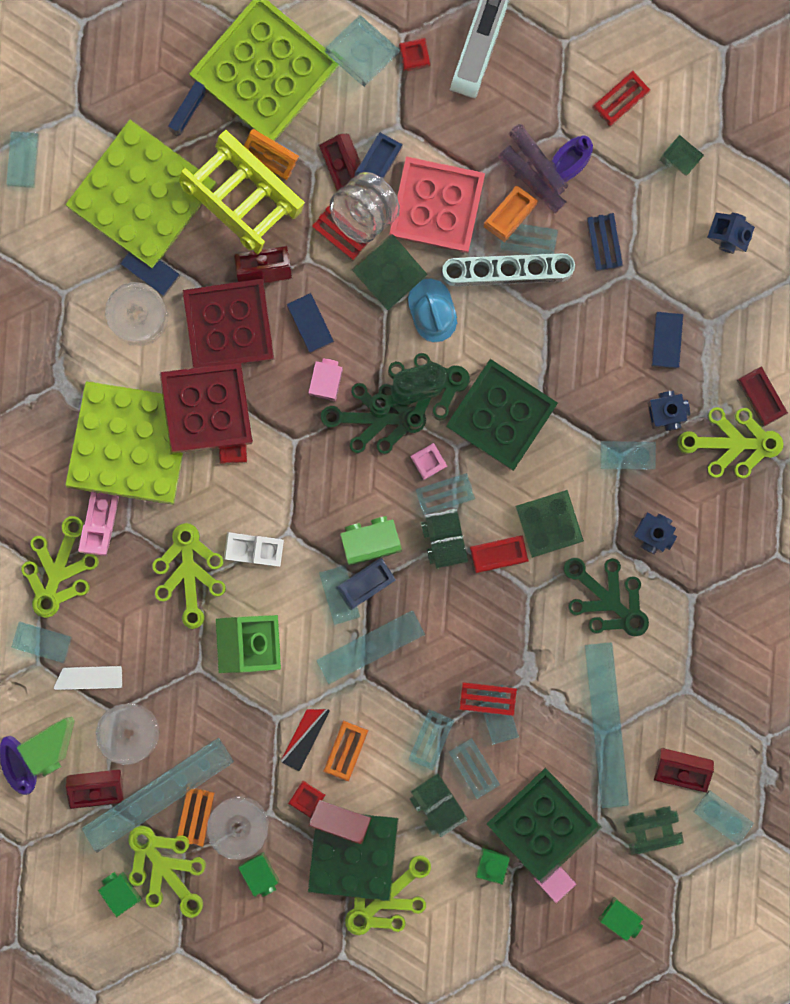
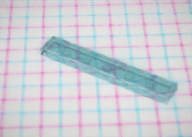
[584,642,629,808]
[82,738,234,853]

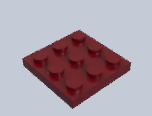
[183,279,275,368]
[159,363,253,454]

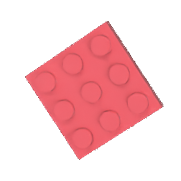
[389,156,485,253]

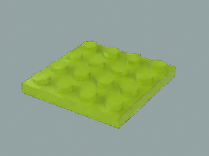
[189,0,341,141]
[65,120,217,268]
[66,381,184,505]

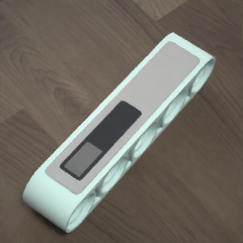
[450,0,509,99]
[442,253,575,286]

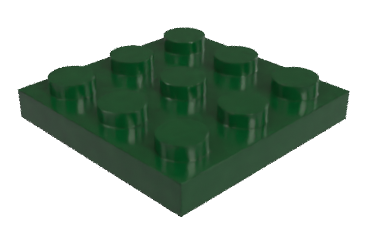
[446,359,558,471]
[486,768,602,884]
[308,814,399,901]

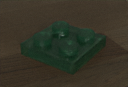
[351,234,428,311]
[515,490,584,558]

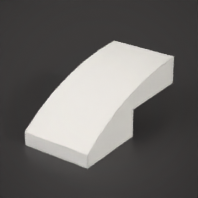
[223,532,284,567]

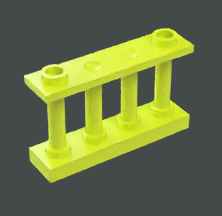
[179,130,305,255]

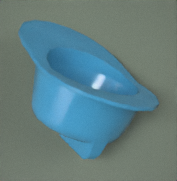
[408,279,457,342]

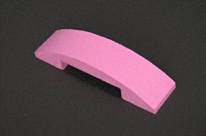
[79,492,119,556]

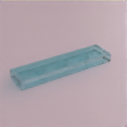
[316,610,425,684]

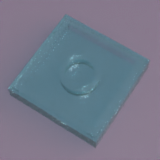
[324,15,400,87]

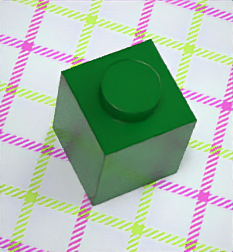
[475,848,510,885]
[238,852,279,898]
[98,872,142,918]
[598,897,643,941]

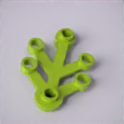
[677,407,784,479]
[21,516,99,618]
[152,523,226,629]
[128,826,206,918]
[345,855,431,935]

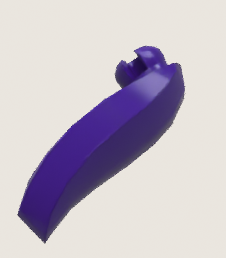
[546,135,593,187]
[0,736,37,795]

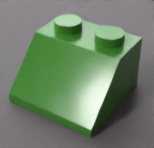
[340,516,402,566]
[216,615,281,673]
[17,716,75,777]

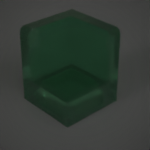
[659,134,704,176]

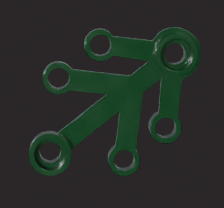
[369,353,470,429]
[321,383,426,454]
[563,558,649,636]

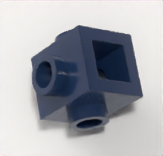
[707,212,755,254]
[647,391,690,431]
[632,512,677,555]

